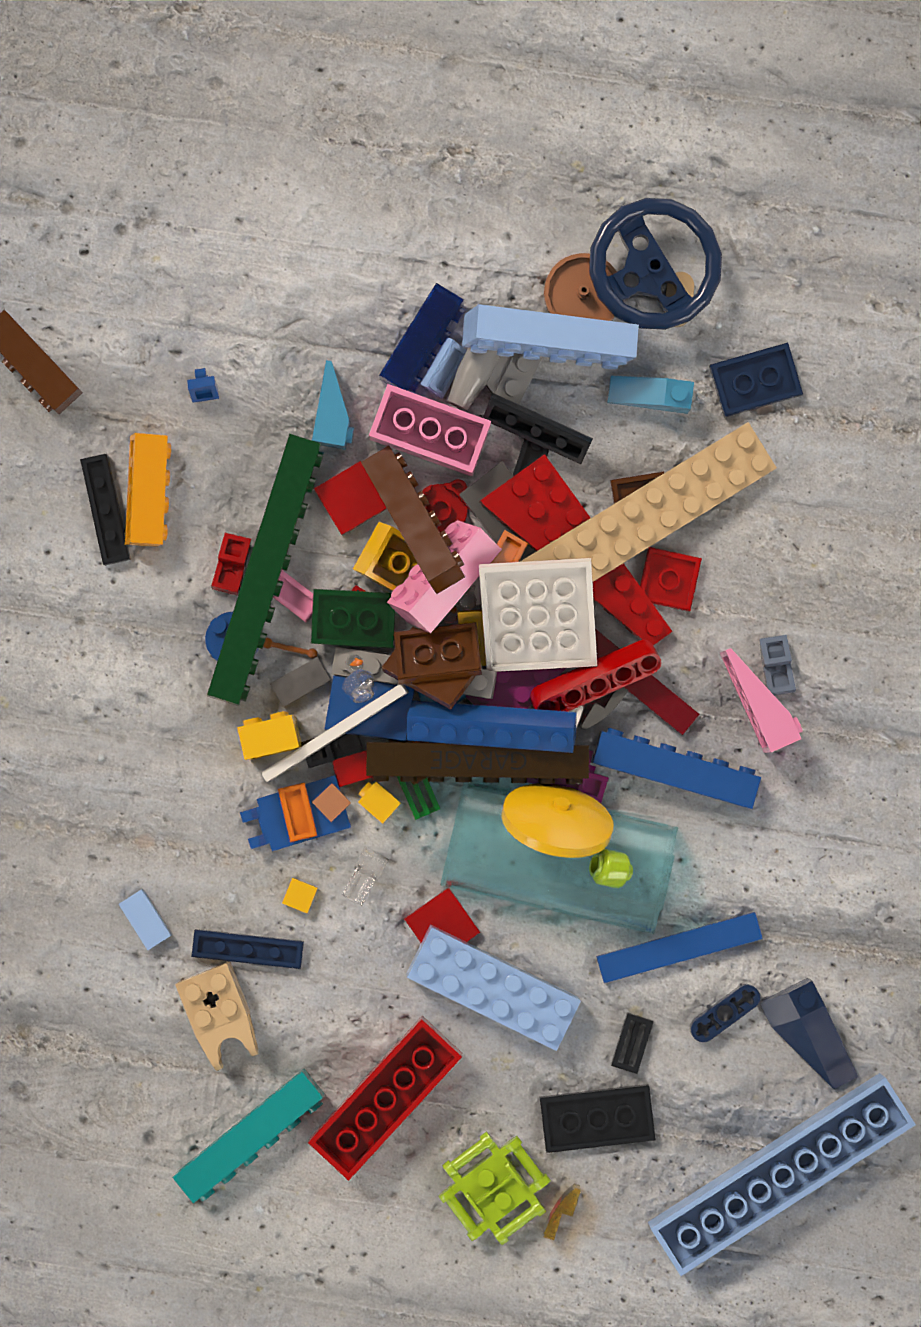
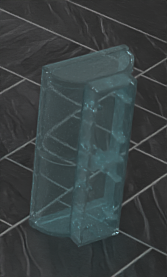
[440,780,678,934]

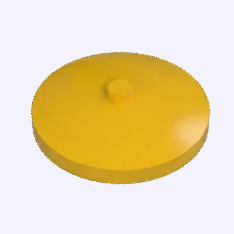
[501,783,614,858]

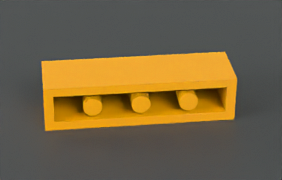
[125,433,171,547]

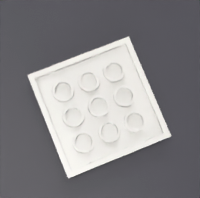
[479,558,597,672]

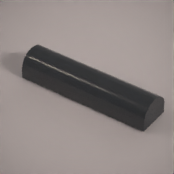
[482,393,593,464]

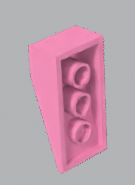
[720,648,803,753]

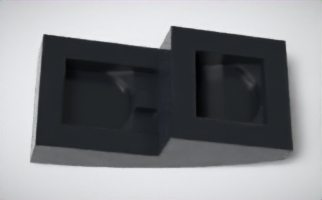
[301,734,364,768]

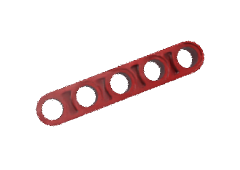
[530,640,662,712]

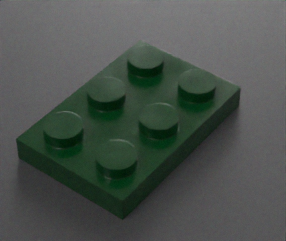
[310,589,395,648]

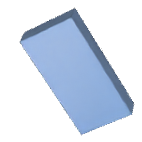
[420,337,467,399]
[119,889,172,950]

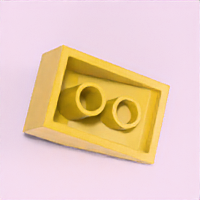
[353,522,418,592]

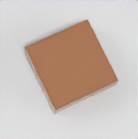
[312,783,351,822]

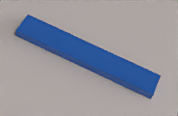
[596,912,763,983]

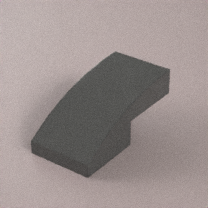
[580,687,628,730]

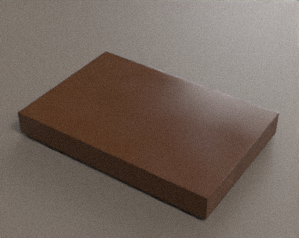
[394,622,482,685]
[381,626,482,710]

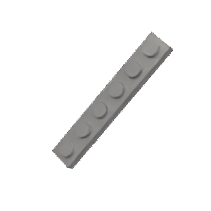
[331,647,497,699]

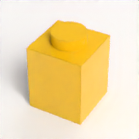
[358,781,401,824]

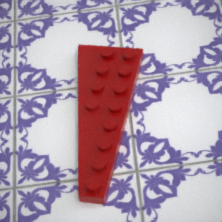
[479,454,673,645]

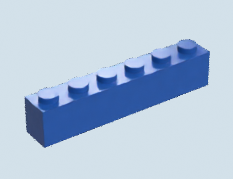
[407,700,577,753]
[592,728,761,809]

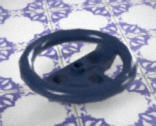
[589,198,722,330]

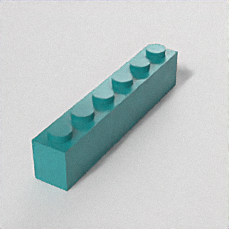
[172,1068,325,1203]

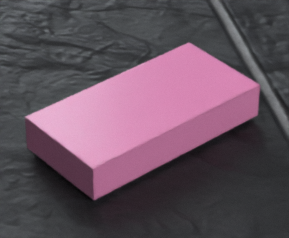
[273,570,313,623]

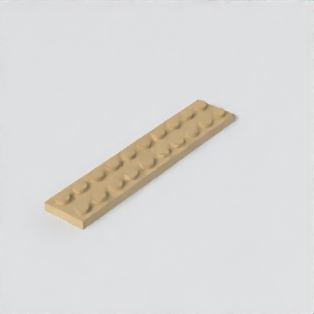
[520,422,777,582]

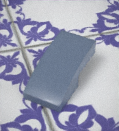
[759,635,796,696]

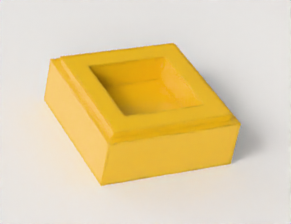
[282,878,318,913]

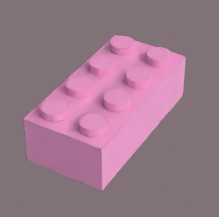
[369,384,491,477]
[387,520,502,633]

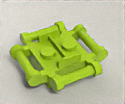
[438,1131,551,1245]

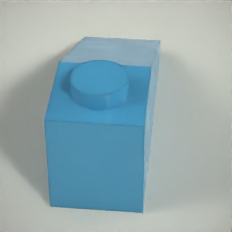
[312,360,354,450]
[607,376,694,414]

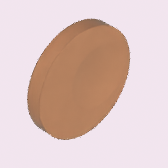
[544,253,617,321]

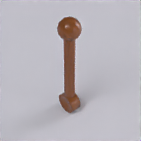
[263,638,318,659]

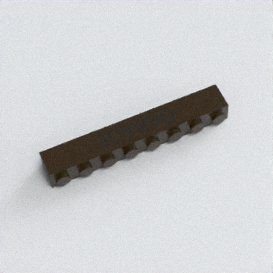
[366,742,589,784]

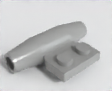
[447,304,542,411]

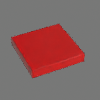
[314,461,387,536]
[640,547,702,612]
[404,887,480,943]

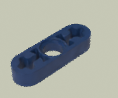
[690,984,760,1042]

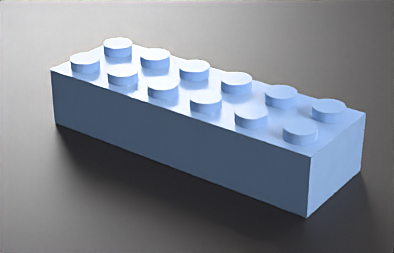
[462,304,639,369]
[406,924,581,1051]

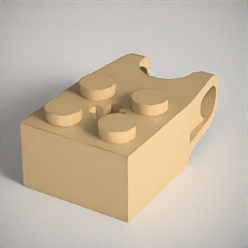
[175,961,259,1071]

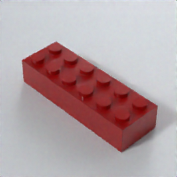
[308,1016,463,1181]

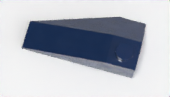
[759,978,858,1089]

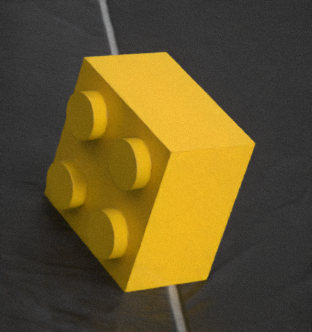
[237,711,302,760]

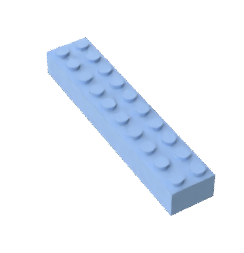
[648,1073,916,1276]

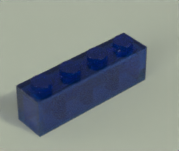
[379,283,466,393]

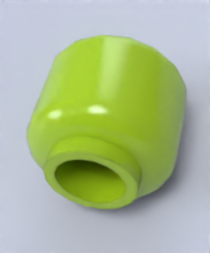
[589,849,633,888]

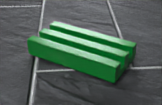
[397,776,441,820]

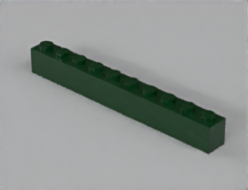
[207,433,324,706]

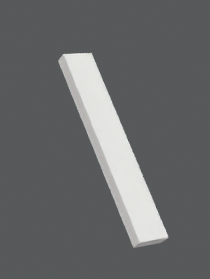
[262,684,409,782]

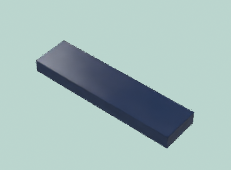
[191,929,304,969]

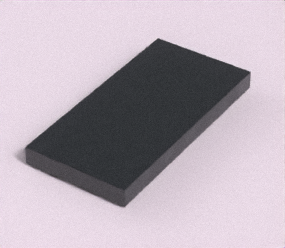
[539,1084,656,1153]

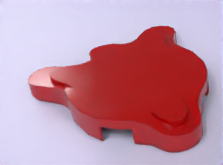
[422,479,468,532]

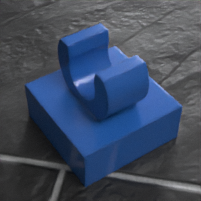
[187,368,219,403]

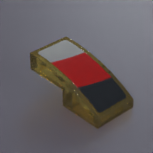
[542,1183,581,1240]

